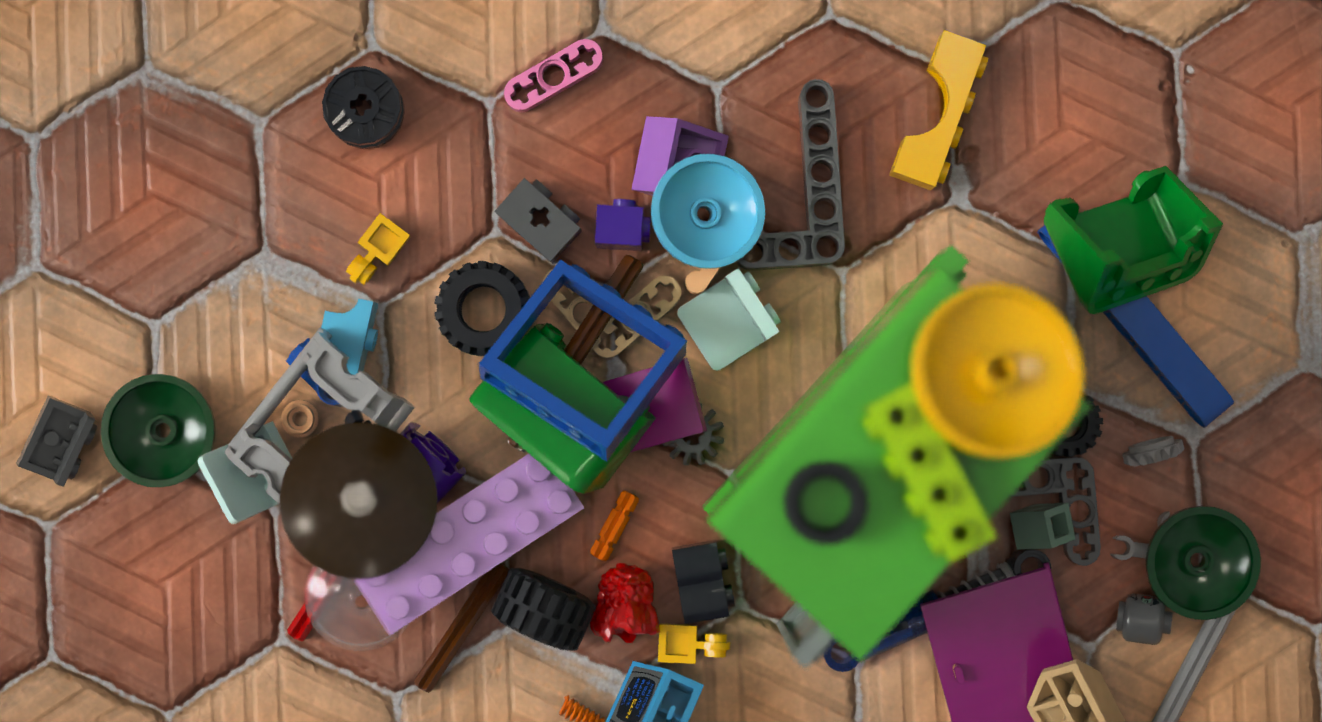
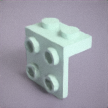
[677,268,781,371]
[198,421,292,524]

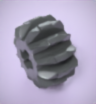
[663,403,724,466]

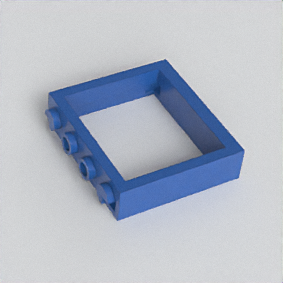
[479,259,687,462]

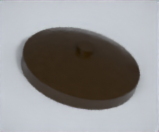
[279,423,437,580]

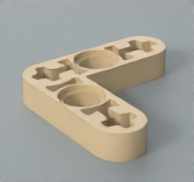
[543,269,681,358]

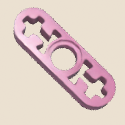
[504,39,603,112]

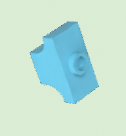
[321,299,379,375]

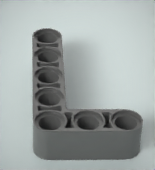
[736,79,845,271]

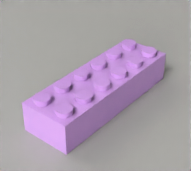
[353,454,584,635]

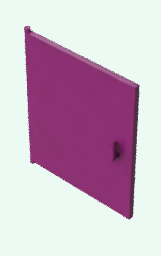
[920,563,1073,722]

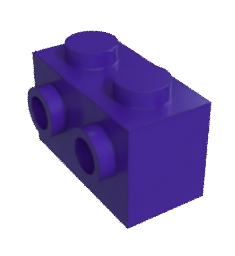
[595,199,651,251]

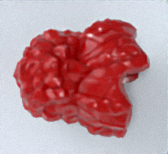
[590,563,660,643]

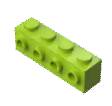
[861,383,997,562]

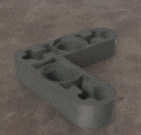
[1011,457,1101,566]

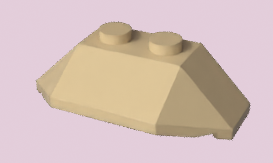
[1027,659,1126,722]

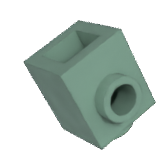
[1010,502,1076,550]

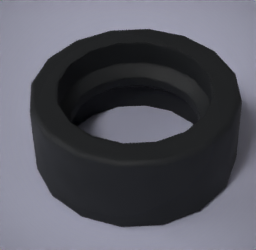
[784,461,868,545]

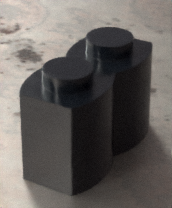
[672,540,735,624]

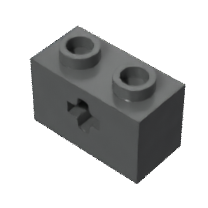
[494,178,582,264]

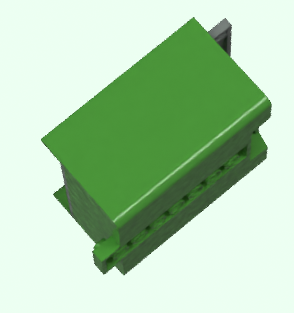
[702,245,1092,669]

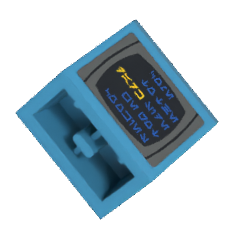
[606,661,704,722]

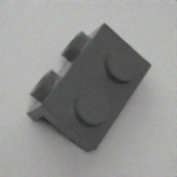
[16,395,97,487]

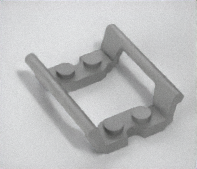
[224,327,415,504]

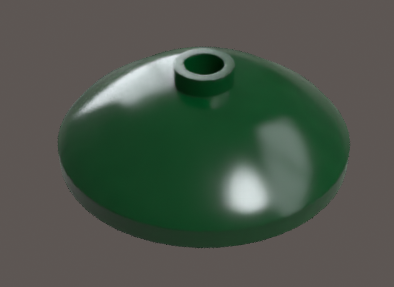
[101,374,216,487]
[1145,506,1261,620]

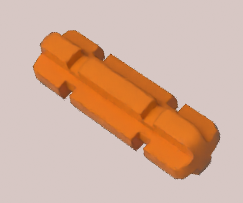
[590,490,639,561]

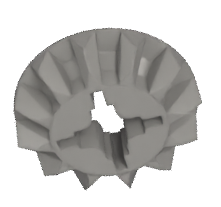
[1122,436,1184,467]

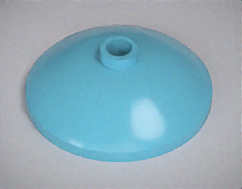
[651,154,765,269]

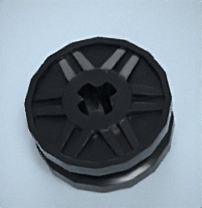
[322,66,405,149]

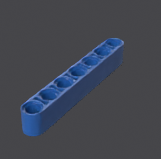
[1038,225,1234,428]

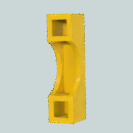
[889,30,989,190]

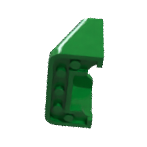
[1044,166,1223,314]
[469,323,656,494]

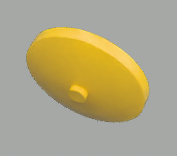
[911,284,1084,459]

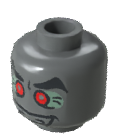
[1116,593,1173,645]

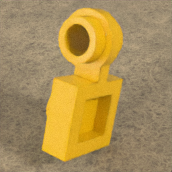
[346,213,411,285]
[658,623,731,664]

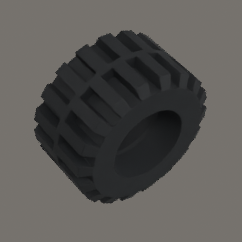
[434,261,530,356]
[491,568,597,651]

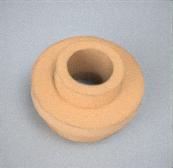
[281,400,319,438]

